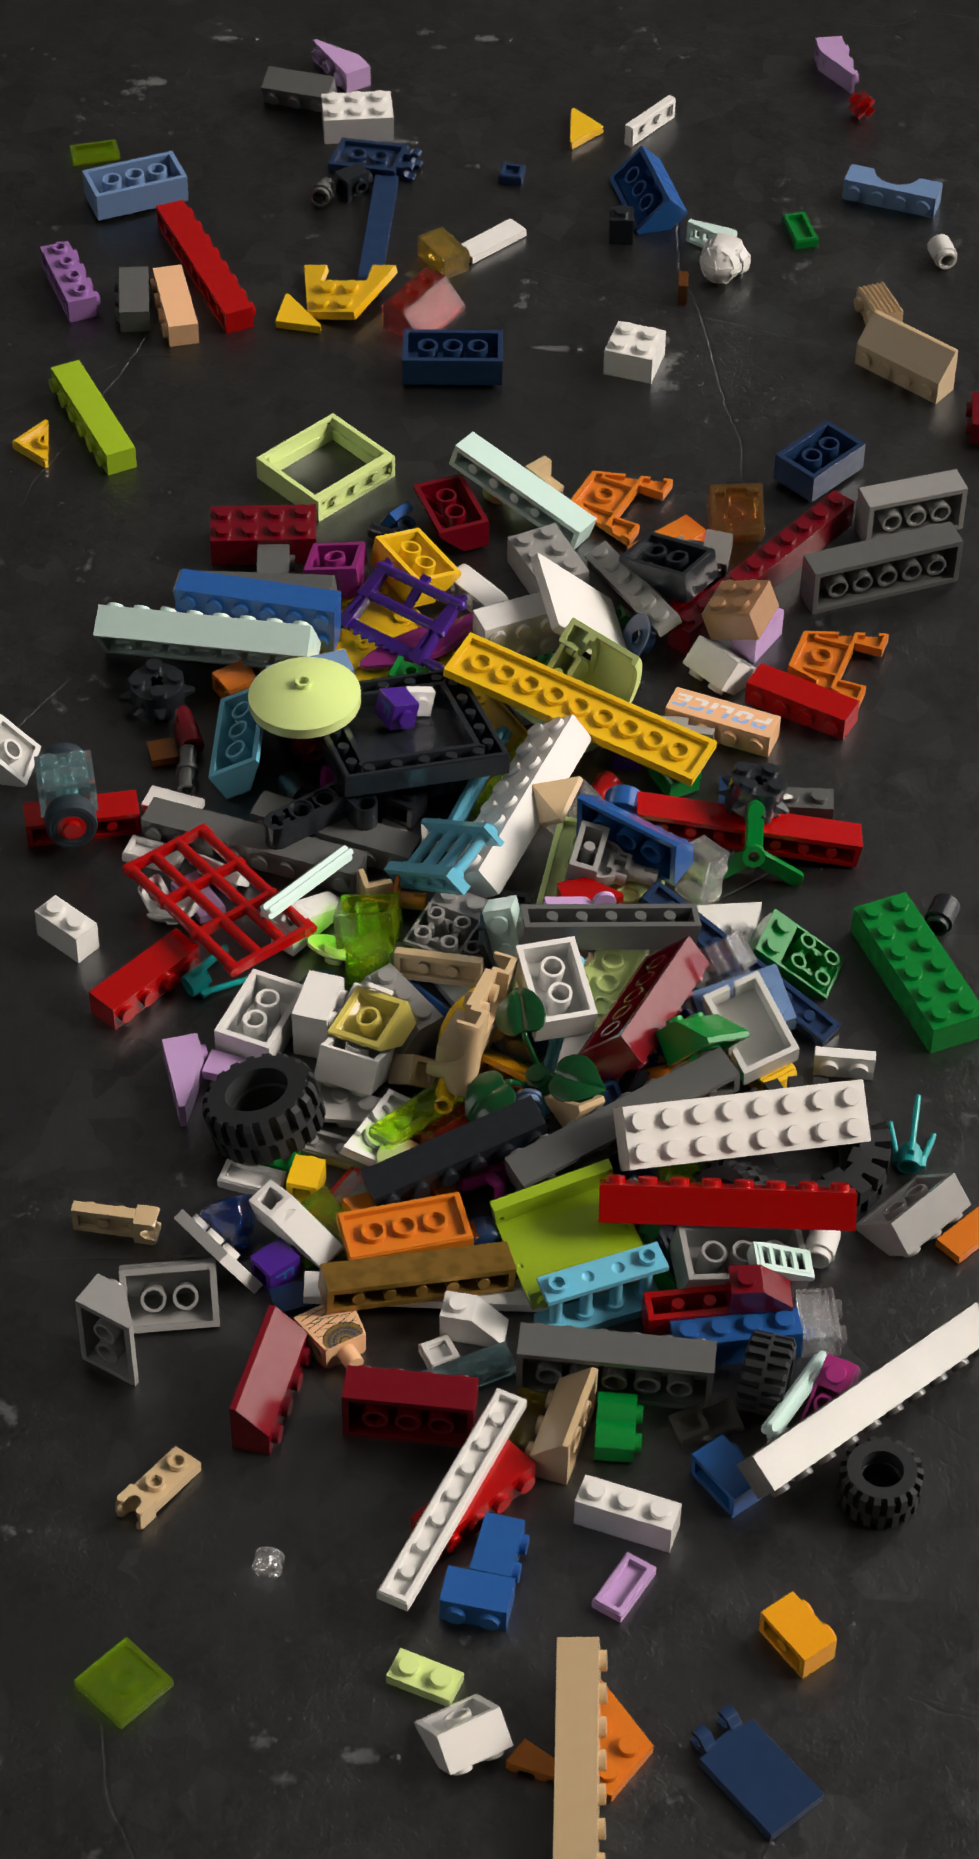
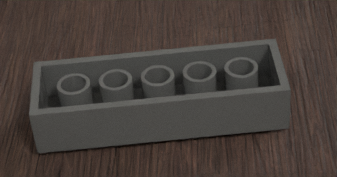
[799,521,964,615]
[516,1322,717,1412]

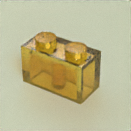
[418,227,470,280]

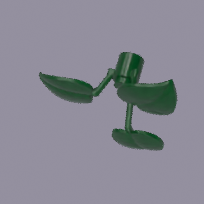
[465,987,606,1122]

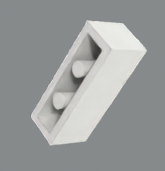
[574,1474,682,1553]

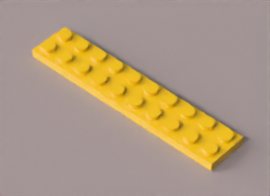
[443,632,717,786]

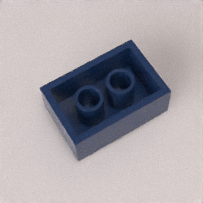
[774,420,866,502]

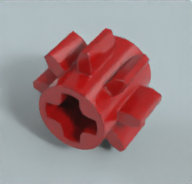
[848,90,876,119]

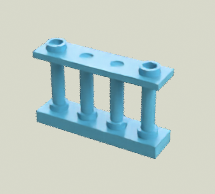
[384,818,505,895]
[534,1242,669,1329]

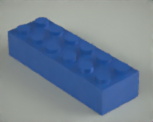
[174,569,341,652]

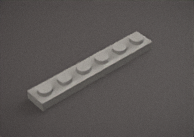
[584,541,682,637]

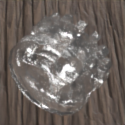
[252,1547,285,1578]

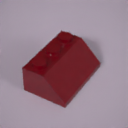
[413,473,489,551]

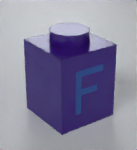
[374,686,419,730]
[250,1237,302,1292]

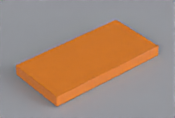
[336,1192,474,1260]

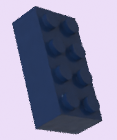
[402,329,503,386]

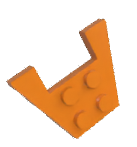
[571,471,673,546]
[787,631,889,707]
[506,1679,653,1803]

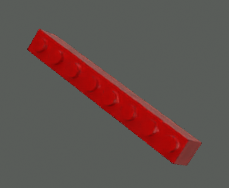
[156,199,256,334]
[632,791,863,868]
[598,1174,857,1231]

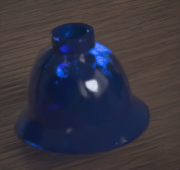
[200,1194,256,1249]

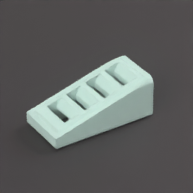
[686,219,737,248]
[747,1242,815,1281]

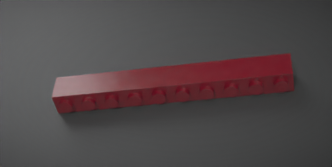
[667,490,855,656]

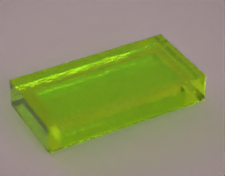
[70,139,120,166]

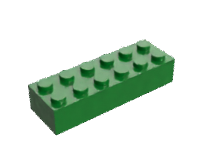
[851,892,979,1054]

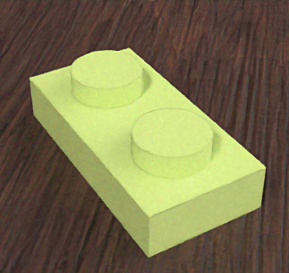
[386,1648,464,1707]

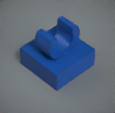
[380,501,416,531]

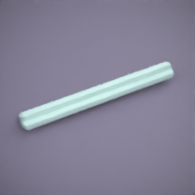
[259,845,354,920]
[761,1351,827,1440]

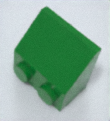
[655,1012,750,1066]

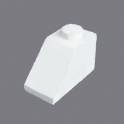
[440,1290,509,1349]

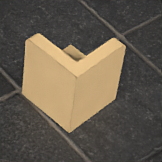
[525,456,564,493]
[357,868,393,911]
[388,1054,435,1090]

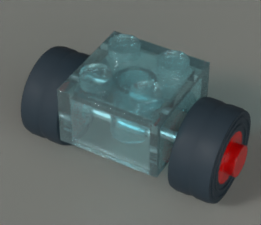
[34,742,98,848]

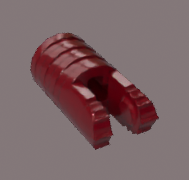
[174,705,204,755]

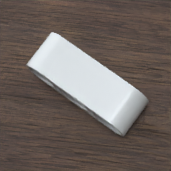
[445,564,509,613]

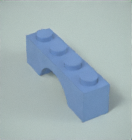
[842,164,943,218]

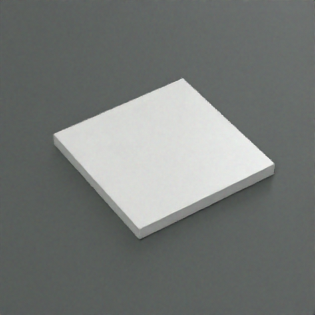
[531,552,627,655]

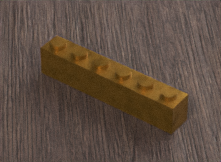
[318,1241,516,1314]

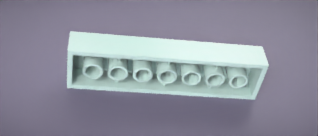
[93,602,321,669]

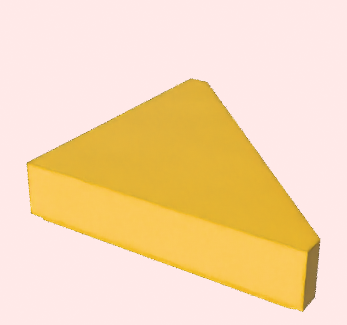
[570,108,603,149]
[275,294,321,333]
[12,419,49,469]

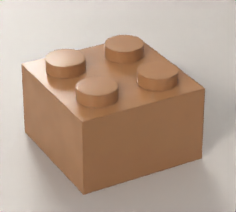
[701,579,779,640]

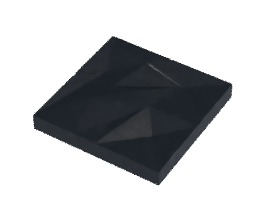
[315,669,510,798]

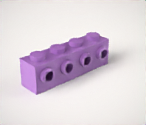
[40,241,101,322]

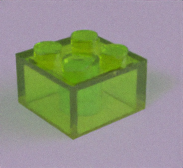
[333,892,403,952]

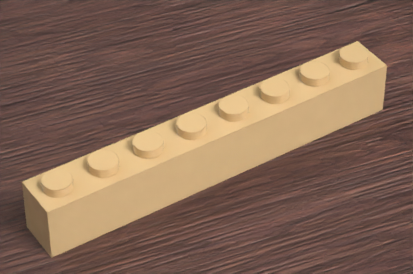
[553,1637,608,1859]

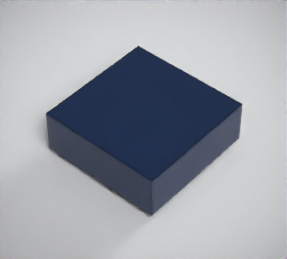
[498,163,526,186]

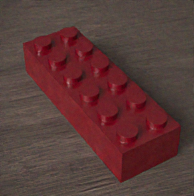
[578,936,710,1082]

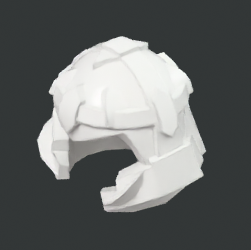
[699,232,751,284]

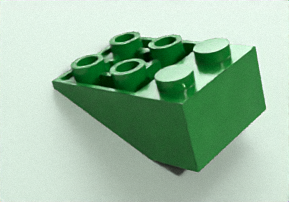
[746,909,845,1001]

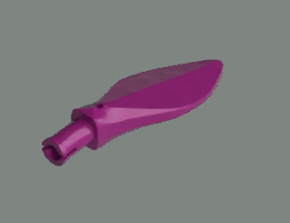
[359,601,504,670]

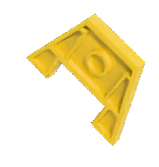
[304,265,398,320]

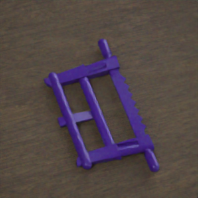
[341,557,468,671]

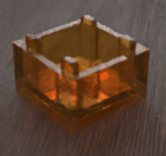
[707,483,765,542]

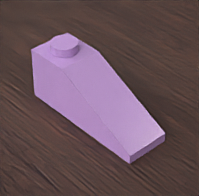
[162,1033,208,1127]

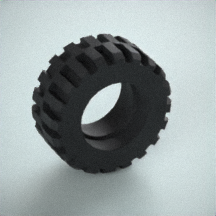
[202,1053,326,1166]

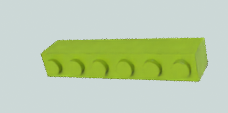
[49,360,137,475]

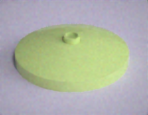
[248,657,361,739]

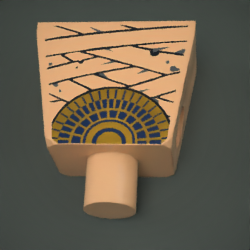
[294,1304,366,1368]

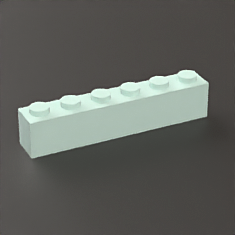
[449,432,597,550]

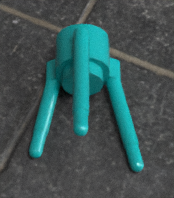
[181,944,248,999]
[887,1094,936,1174]

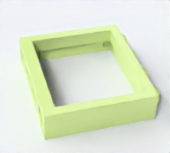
[256,413,395,522]

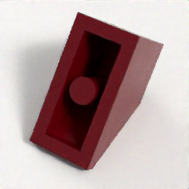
[725,1264,793,1314]

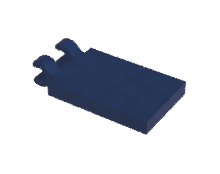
[328,138,423,182]
[690,1704,824,1841]

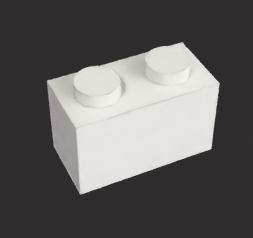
[35,895,99,963]

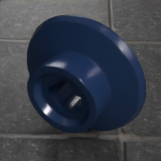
[622,613,656,656]

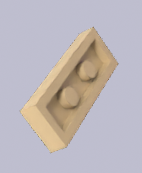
[394,947,483,988]

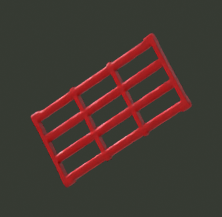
[121,823,318,977]

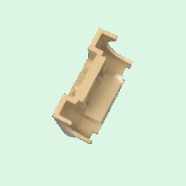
[426,951,518,1097]

